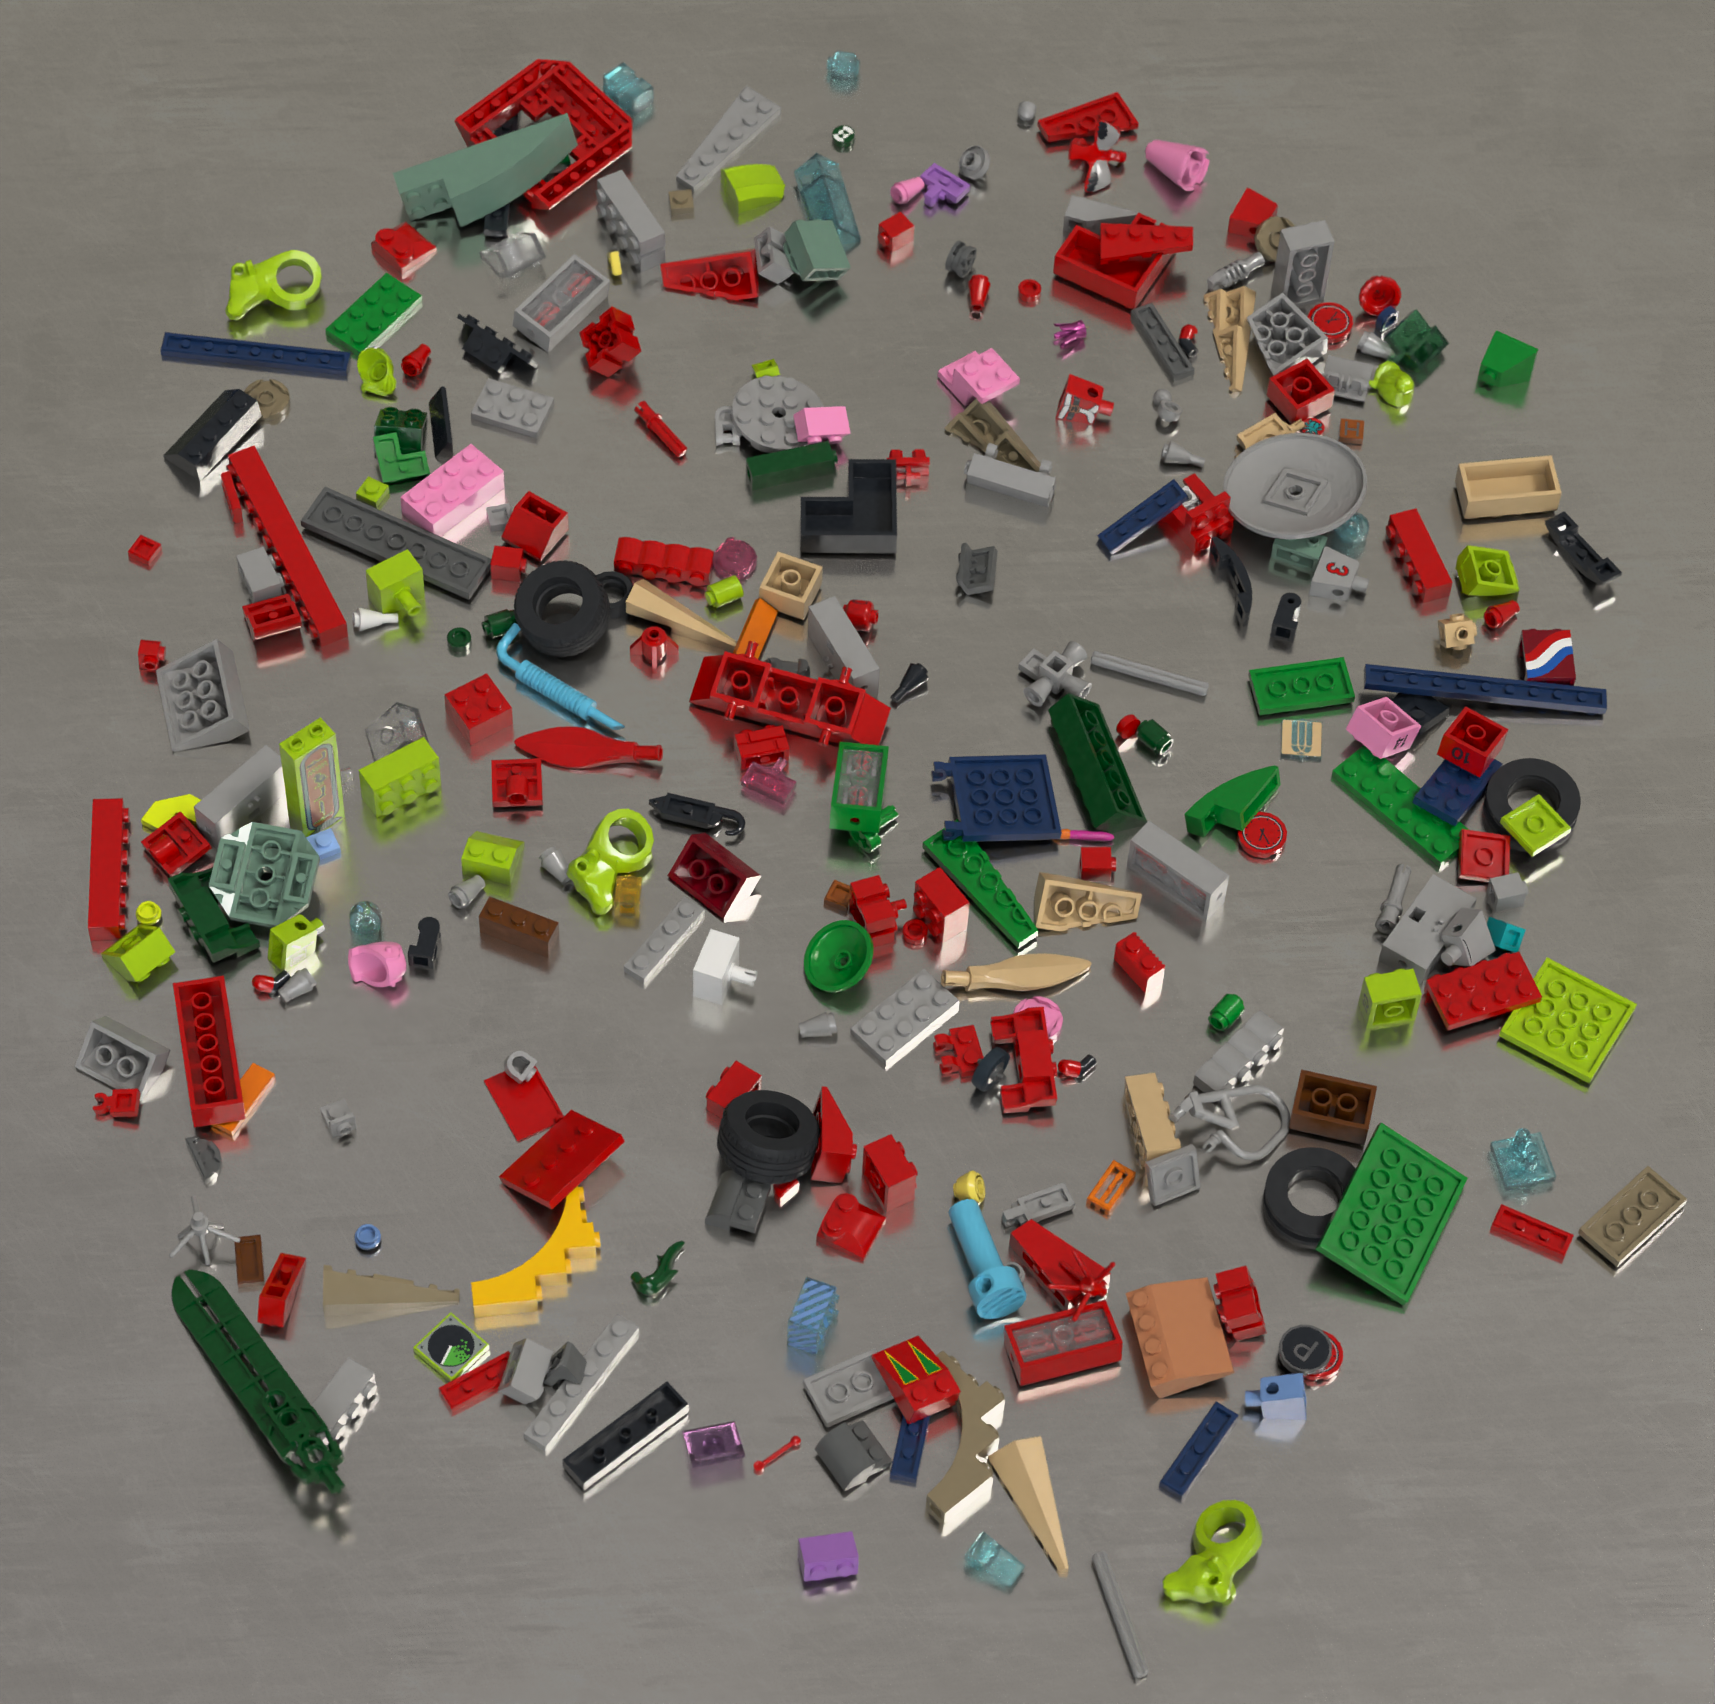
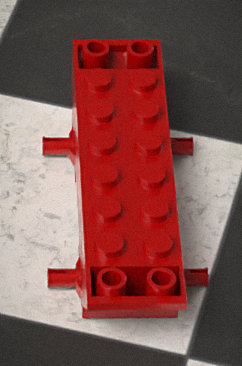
[689,641,891,747]

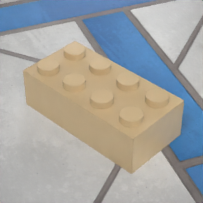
[1455,455,1562,519]

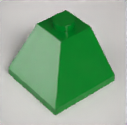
[1478,330,1538,388]

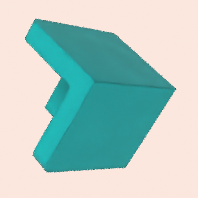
[1487,917,1526,953]

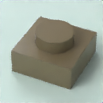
[668,190,694,215]

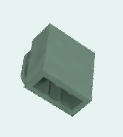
[783,219,851,281]

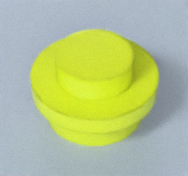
[136,901,161,925]

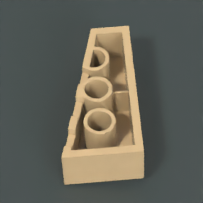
[1124,1073,1181,1187]

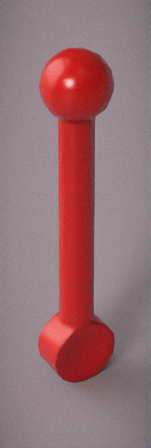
[753,1436,801,1473]

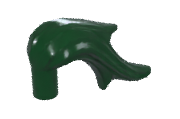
[630,1241,685,1296]

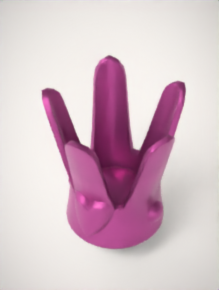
[1054,320,1089,347]

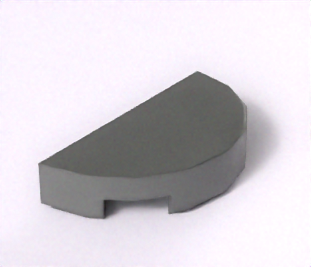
[185,1136,222,1184]

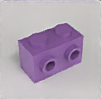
[798,1531,859,1581]

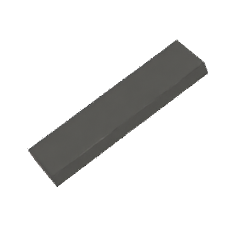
[1131,303,1195,382]

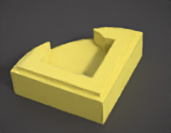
[607,251,622,276]

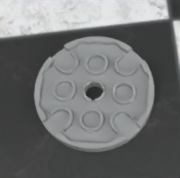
[731,376,824,453]

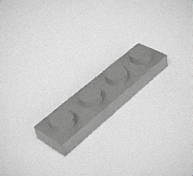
[624,897,705,984]

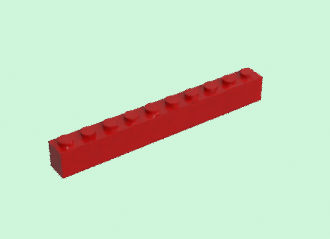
[226,445,348,647]

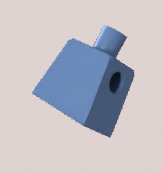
[1245,1373,1307,1420]

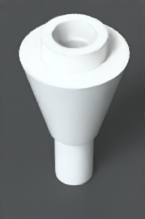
[352,607,398,632]

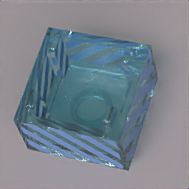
[787,1277,840,1356]

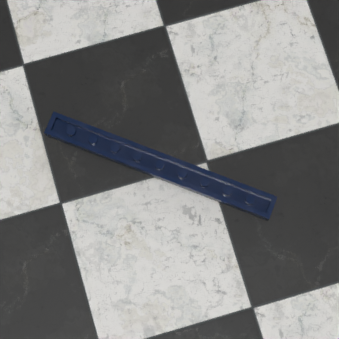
[1364,664,1607,714]

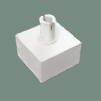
[693,929,757,1005]

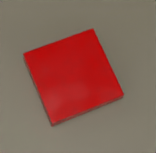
[1458,829,1510,882]

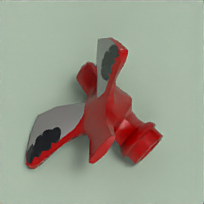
[1068,119,1126,193]

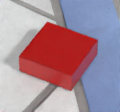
[128,535,162,566]

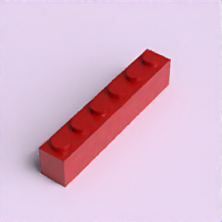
[88,798,130,941]

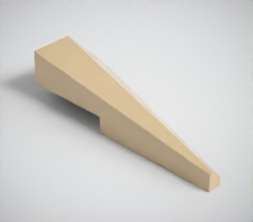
[1204,286,1256,392]
[626,579,737,652]

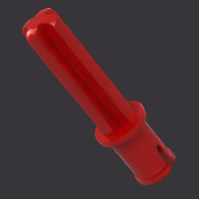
[634,401,687,457]

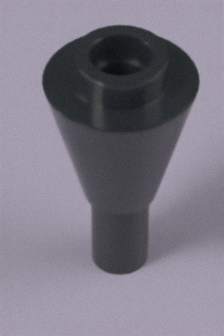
[890,663,929,703]

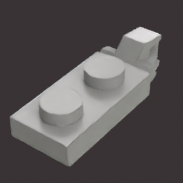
[1001,1183,1075,1227]

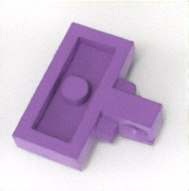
[920,163,970,207]

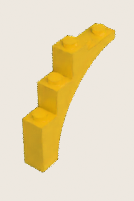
[471,1186,601,1318]

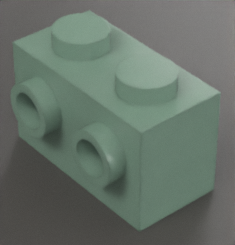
[1271,535,1328,572]

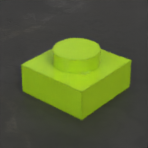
[751,359,780,378]
[356,476,389,508]

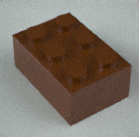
[1289,1069,1377,1145]

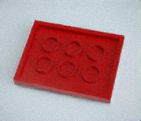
[499,1110,625,1209]

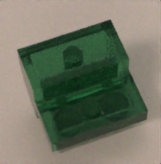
[1384,309,1449,373]

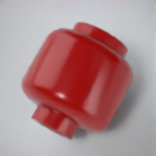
[843,599,879,632]

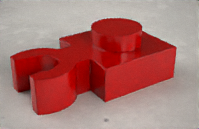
[93,1088,141,1117]

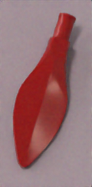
[514,727,663,769]

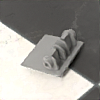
[1322,355,1374,402]

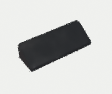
[429,386,453,458]

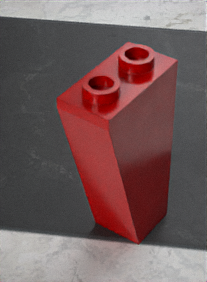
[1009,1219,1111,1310]

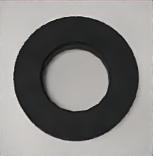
[1484,758,1581,848]
[1263,1147,1356,1246]

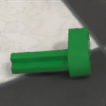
[849,805,898,853]

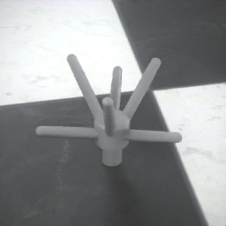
[169,1195,240,1265]

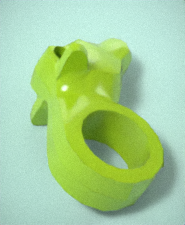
[225,250,323,322]
[566,809,654,915]
[1163,1500,1262,1604]

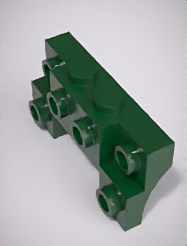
[168,867,260,963]

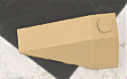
[1034,872,1142,931]

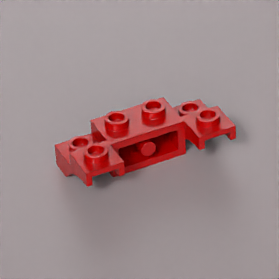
[990,1007,1057,1113]

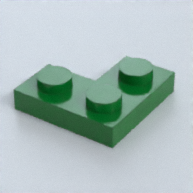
[373,432,430,484]

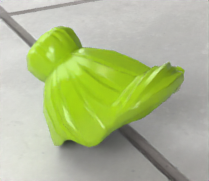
[357,348,396,397]
[1369,361,1414,407]

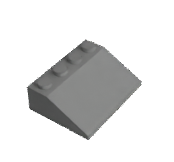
[156,639,250,752]

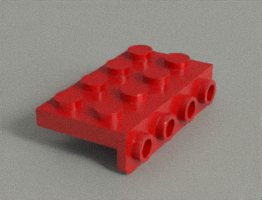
[1424,952,1542,1030]

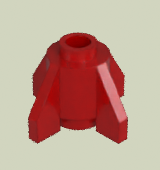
[630,626,679,673]

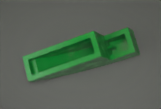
[1184,765,1281,838]

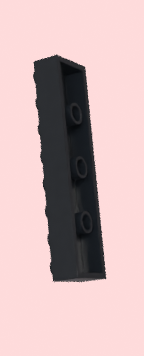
[562,1381,689,1490]

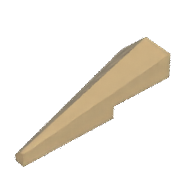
[988,1436,1069,1574]

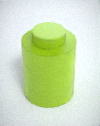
[705,575,744,608]

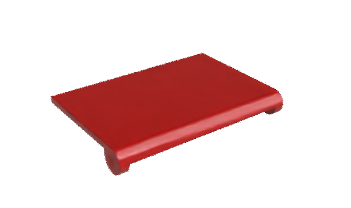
[484,1066,564,1142]

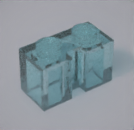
[603,62,654,116]

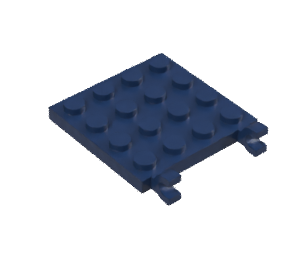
[931,754,1062,842]

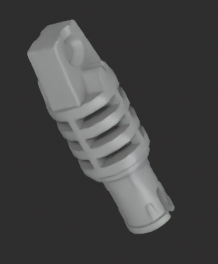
[1207,252,1265,292]

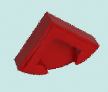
[773,1179,799,1202]

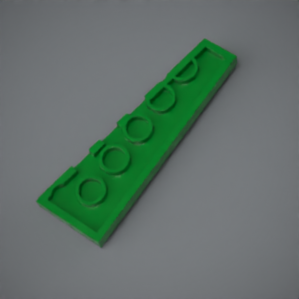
[922,819,1038,949]

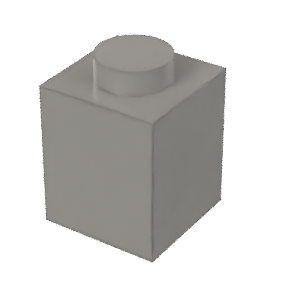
[1487,872,1528,912]

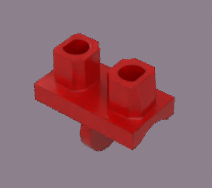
[887,449,930,486]

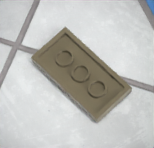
[1578,1166,1687,1267]

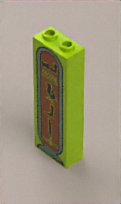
[279,717,345,837]

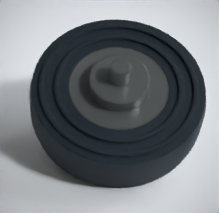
[972,1047,1010,1091]

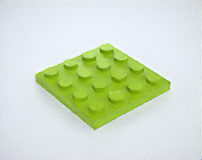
[1499,957,1637,1084]

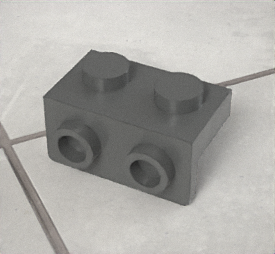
[956,543,998,595]

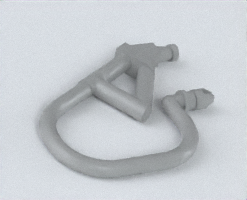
[1169,1085,1290,1160]

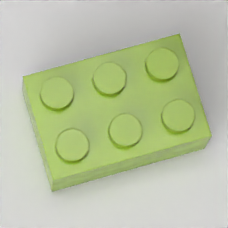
[359,737,441,818]

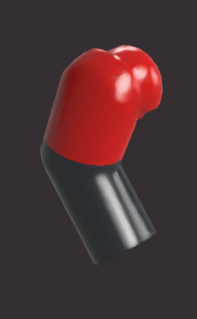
[1178,324,1198,357]
[252,970,291,994]
[1058,1054,1097,1078]

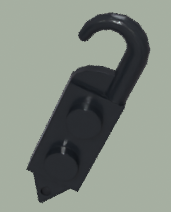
[649,792,746,836]

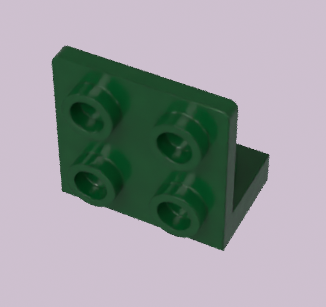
[374,407,427,454]

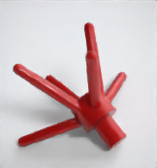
[1047,1249,1115,1322]

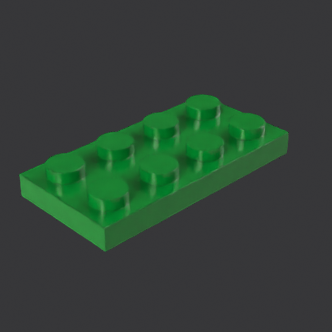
[325,273,422,356]
[1248,657,1355,715]

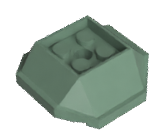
[209,822,320,928]

